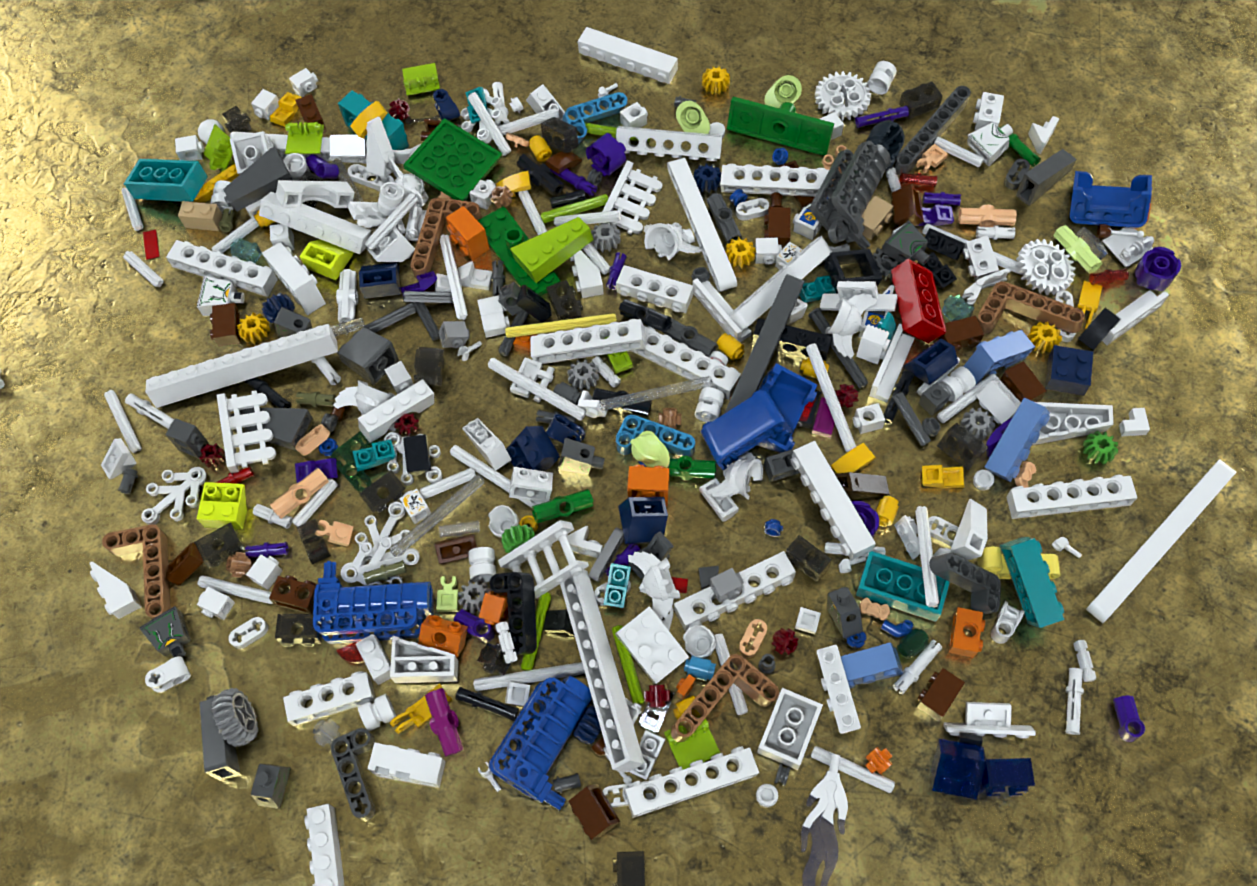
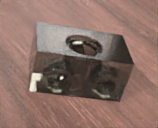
[358,470,406,514]
[194,522,246,568]
[275,614,322,647]

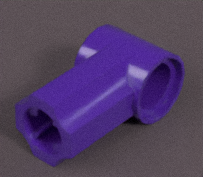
[305,154,339,180]
[454,609,495,643]
[1113,695,1145,743]

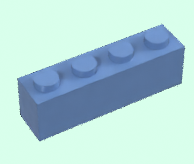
[985,398,1050,482]

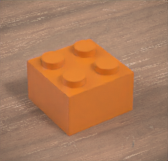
[446,206,490,261]
[627,465,669,506]

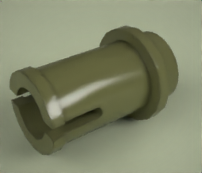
[219,208,235,232]

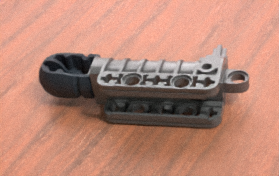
[811,121,905,249]

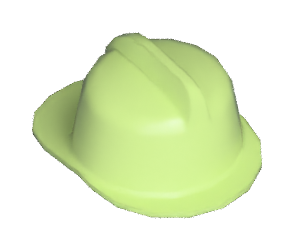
[764,75,802,108]
[676,101,710,134]
[630,430,670,468]

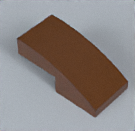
[546,150,582,174]

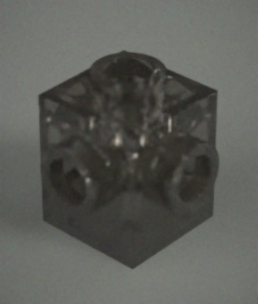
[222,105,252,133]
[477,643,511,675]

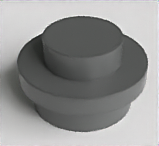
[691,267,710,283]
[922,417,941,437]

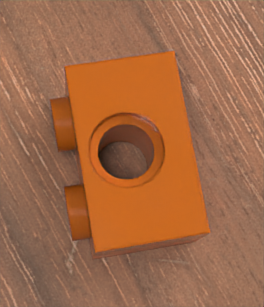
[479,591,508,625]
[948,607,985,658]
[418,615,468,658]

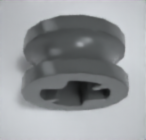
[587,169,603,186]
[321,413,338,432]
[774,764,791,786]

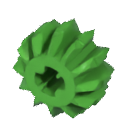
[1082,431,1118,465]
[501,524,535,553]

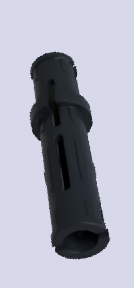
[883,370,914,425]
[245,377,292,408]
[455,686,519,721]

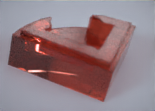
[337,642,364,664]

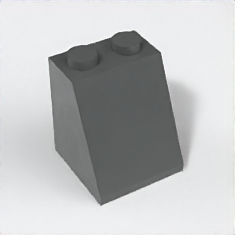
[337,327,399,386]

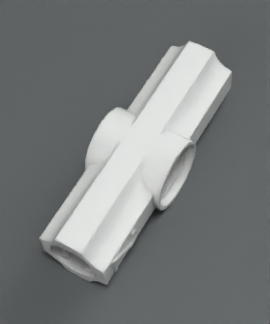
[336,269,358,325]

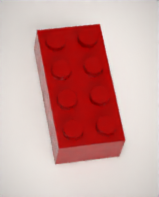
[891,259,947,344]

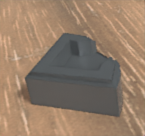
[698,566,719,589]

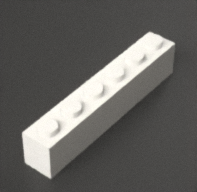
[578,27,678,84]
[259,192,371,254]
[791,441,876,561]

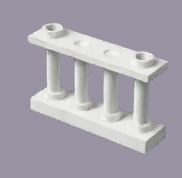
[498,520,589,605]

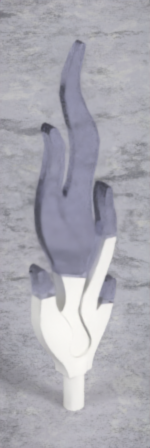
[801,754,848,886]

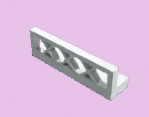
[693,278,752,342]
[1102,290,1169,345]
[869,324,915,403]

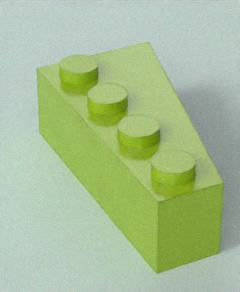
[510,217,594,283]

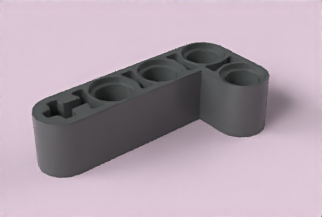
[929,553,1001,615]
[331,728,376,821]

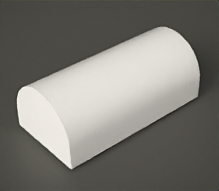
[699,478,739,522]

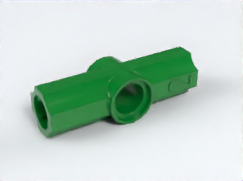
[668,456,716,481]
[531,489,594,524]

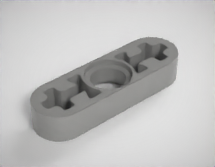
[589,527,624,582]

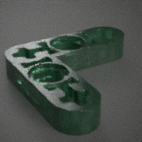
[331,431,381,495]

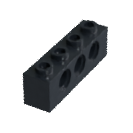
[752,318,832,363]

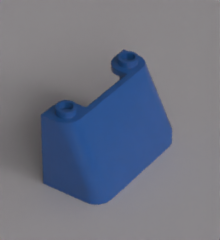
[1070,171,1152,228]
[757,363,817,453]
[701,390,793,470]

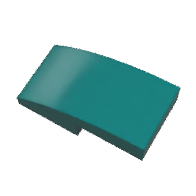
[465,86,487,124]
[799,276,836,303]
[877,312,897,351]
[352,439,396,472]
[603,563,631,608]

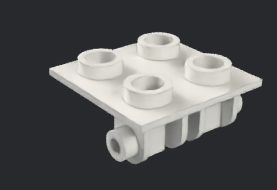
[1102,227,1154,267]

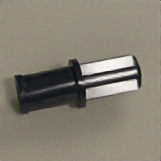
[550,189,586,208]

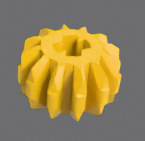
[702,66,730,95]
[725,237,756,269]
[237,312,270,345]
[1028,321,1062,354]

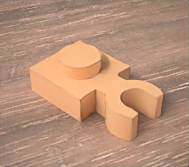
[916,144,948,173]
[315,520,354,547]

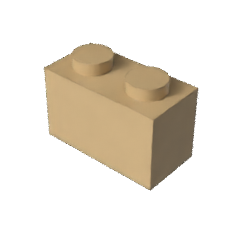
[862,195,893,240]
[178,201,223,231]

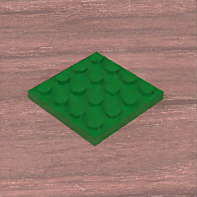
[403,118,502,201]

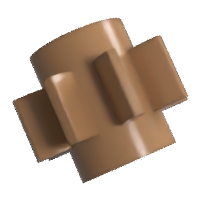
[490,185,513,208]
[658,408,681,429]
[226,552,251,578]

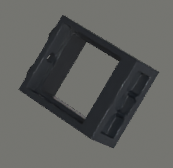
[824,249,883,294]

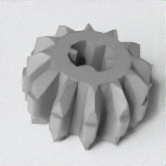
[591,222,621,253]
[567,358,600,392]
[960,407,995,441]
[458,579,492,615]

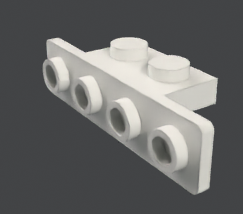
[820,281,898,311]
[817,645,861,734]
[943,702,1036,738]

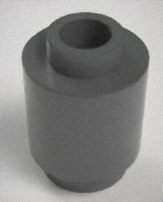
[553,382,582,405]

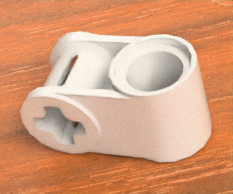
[990,601,1025,644]
[145,656,191,693]

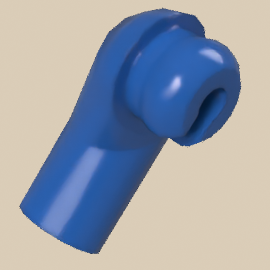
[881,620,914,638]

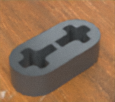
[1004,159,1030,190]

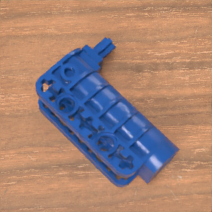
[313,561,434,644]
[488,676,592,810]

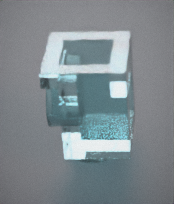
[230,238,262,264]
[942,294,975,322]

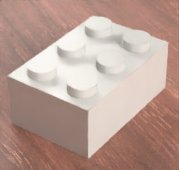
[615,606,689,684]
[757,688,823,770]

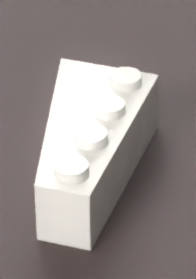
[262,242,326,316]

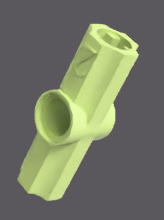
[1053,225,1103,274]

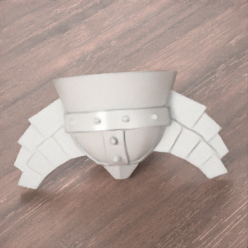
[388,157,429,210]
[644,223,702,260]
[825,294,877,359]
[333,380,399,431]
[707,452,763,500]
[628,551,680,620]

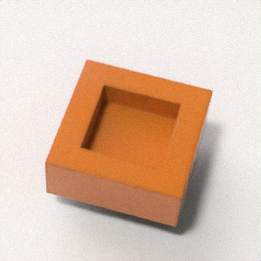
[513,334,538,352]
[676,674,696,700]

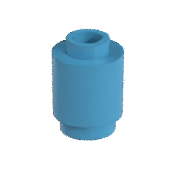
[684,656,716,681]

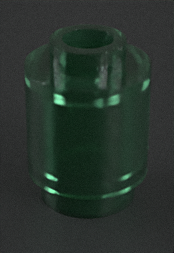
[897,628,929,659]

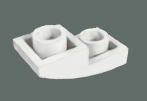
[629,730,666,780]

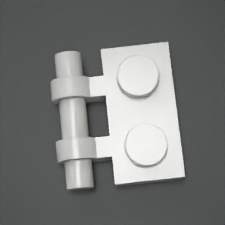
[347,201,387,228]
[510,357,555,402]

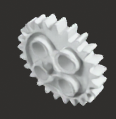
[814,71,871,121]
[1016,239,1076,295]

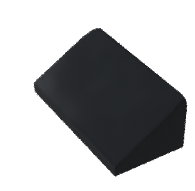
[516,285,552,323]
[403,434,431,477]

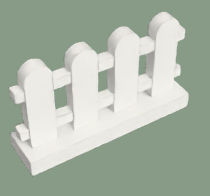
[599,160,662,235]
[217,390,276,473]

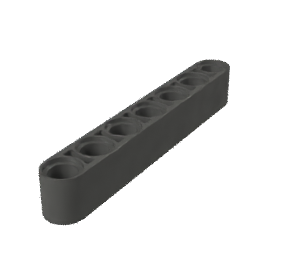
[894,86,971,176]

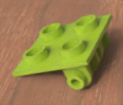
[402,63,440,96]
[285,122,324,154]
[203,124,233,171]
[664,716,720,770]

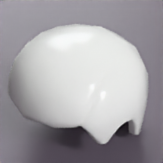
[198,119,225,144]
[488,505,519,538]
[683,625,716,659]

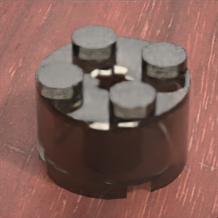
[414,346,445,386]

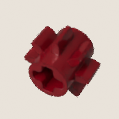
[389,98,410,121]
[835,384,859,408]
[394,413,419,436]
[199,443,225,468]
[771,628,799,655]
[644,685,670,707]

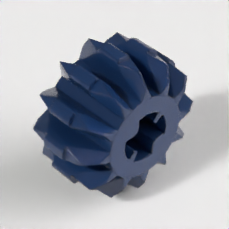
[694,163,721,193]
[262,293,295,323]
[574,706,601,745]

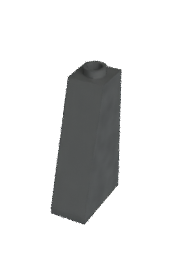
[223,146,293,211]
[1016,149,1077,206]
[231,408,312,451]
[200,695,240,780]

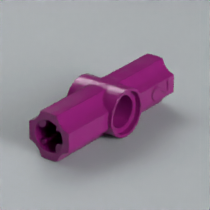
[425,688,464,757]

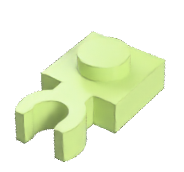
[436,576,459,612]

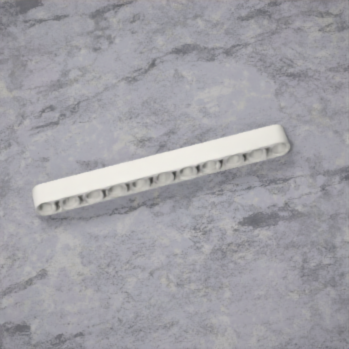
[1086,459,1236,624]

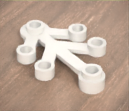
[460,89,503,144]
[384,432,442,486]
[141,467,207,525]
[355,502,413,566]
[341,536,420,586]

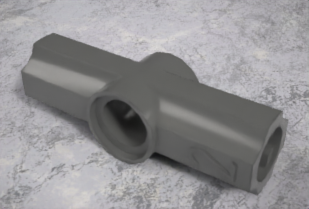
[707,193,742,243]
[662,318,718,357]

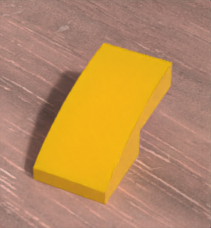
[270,92,302,127]
[350,101,388,139]
[496,171,531,197]
[831,443,876,474]
[922,465,964,488]

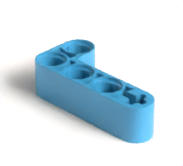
[562,92,628,144]
[616,415,695,457]

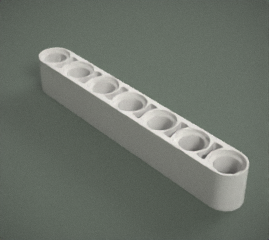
[729,236,832,330]

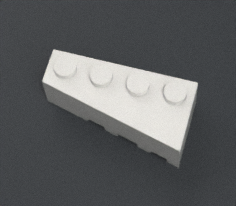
[1032,402,1113,445]

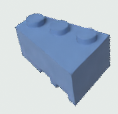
[963,330,1035,384]
[841,642,903,689]

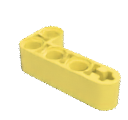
[977,547,1061,579]

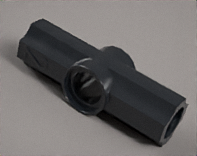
[517,154,564,196]
[619,299,672,333]
[592,388,652,417]

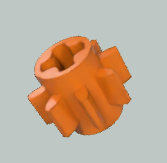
[865,747,893,775]

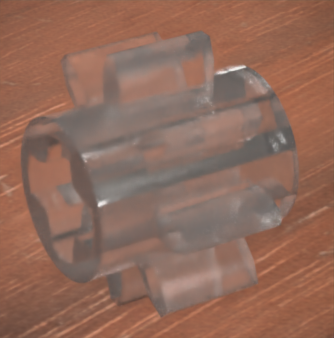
[313,718,340,747]

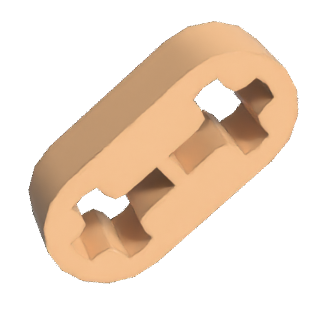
[295,424,330,456]
[739,619,767,658]

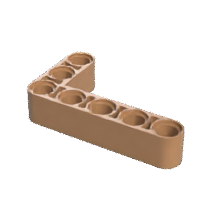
[411,197,482,279]
[977,281,1085,334]
[102,524,171,619]
[671,654,779,742]

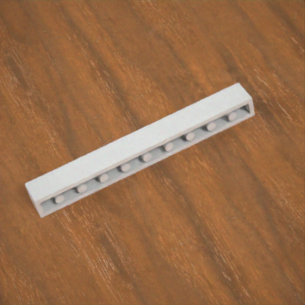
[145,324,338,408]
[560,569,645,772]

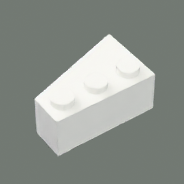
[390,636,459,683]
[368,742,446,788]

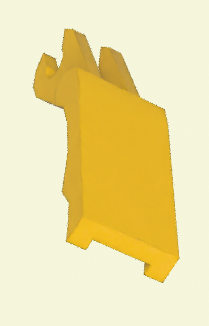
[1077,281,1102,329]
[390,683,452,734]

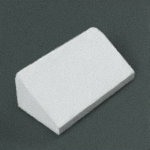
[330,135,367,157]

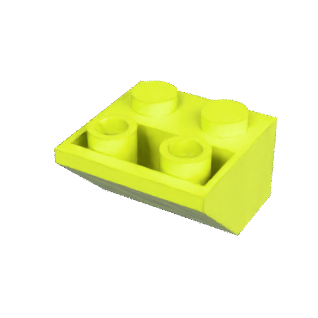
[300,239,354,280]
[197,482,247,530]

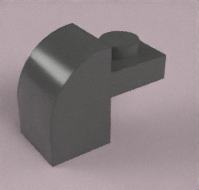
[628,532,674,579]

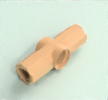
[958,204,1017,227]
[270,468,329,519]

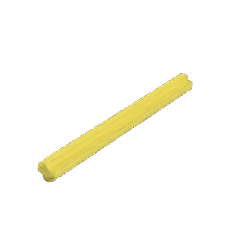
[505,314,617,338]

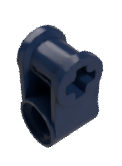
[433,89,460,121]
[546,414,586,444]

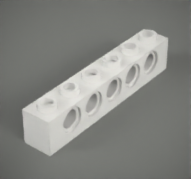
[616,126,723,161]
[720,164,829,197]
[166,240,278,297]
[531,319,646,364]
[631,326,741,400]
[1006,475,1137,519]
[674,551,796,631]
[624,746,759,818]

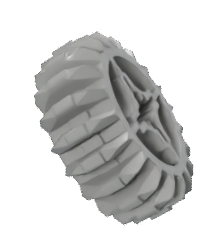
[212,688,258,747]

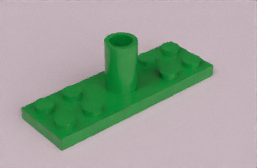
[727,96,835,156]
[477,206,561,296]

